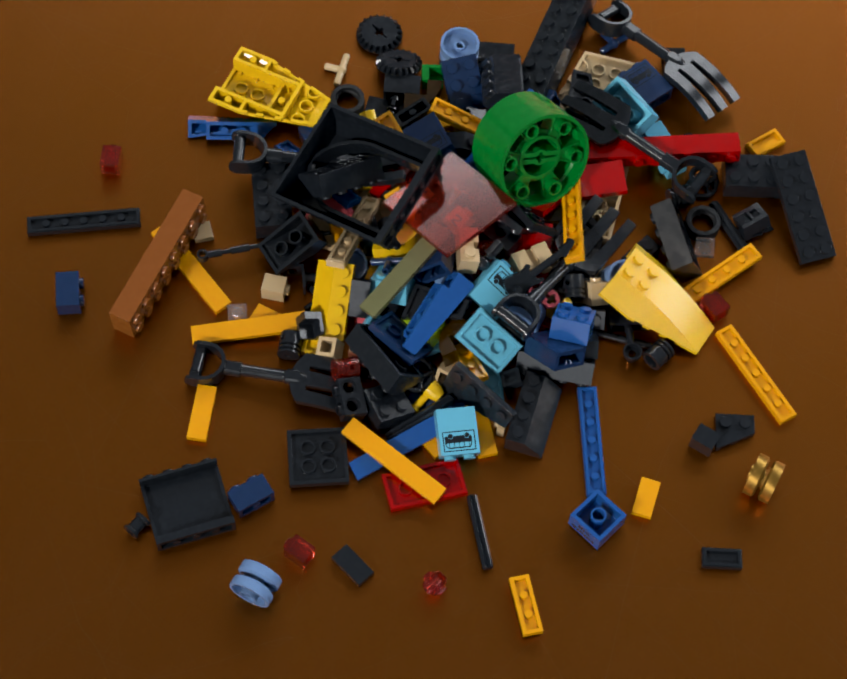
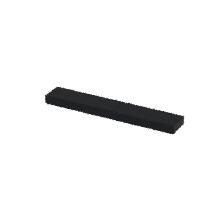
[27,208,141,237]

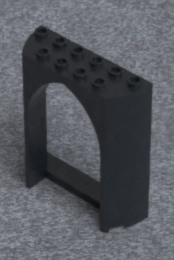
[271,103,444,250]

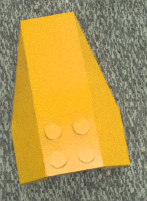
[208,46,331,128]
[598,243,715,355]

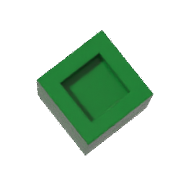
[421,64,443,90]

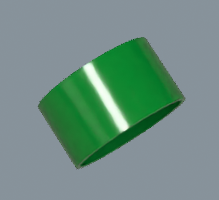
[472,91,589,208]

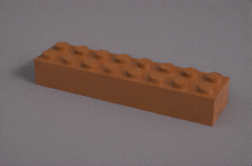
[109,189,207,337]

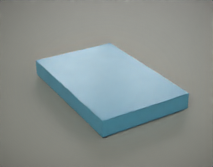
[454,307,523,375]

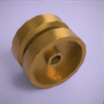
[742,453,786,504]

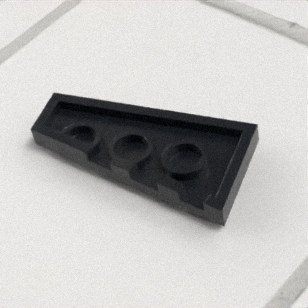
[441,361,517,428]

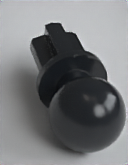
[478,239,504,271]

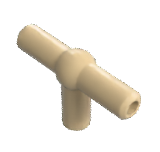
[324,53,350,86]

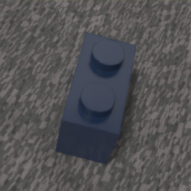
[55,271,85,315]
[227,474,275,518]

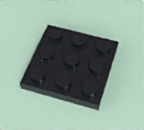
[287,427,349,488]

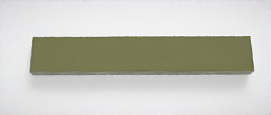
[360,223,451,319]

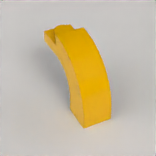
[372,207,424,258]

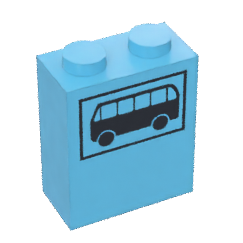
[467,258,518,320]
[433,406,480,462]

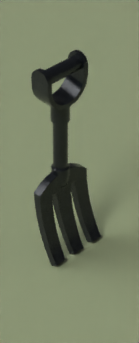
[588,0,740,122]
[561,80,718,203]
[229,130,406,187]
[491,194,637,341]
[184,340,373,421]

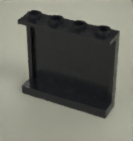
[139,458,236,552]

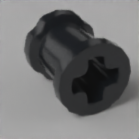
[124,512,151,539]

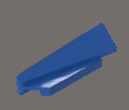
[188,116,277,140]
[402,272,474,355]

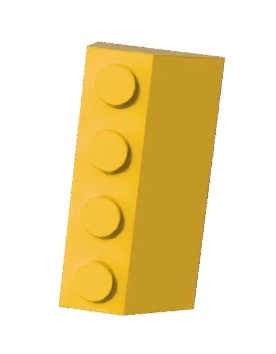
[311,259,356,341]

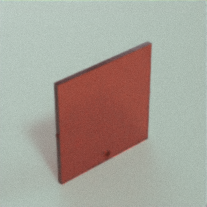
[383,151,517,258]

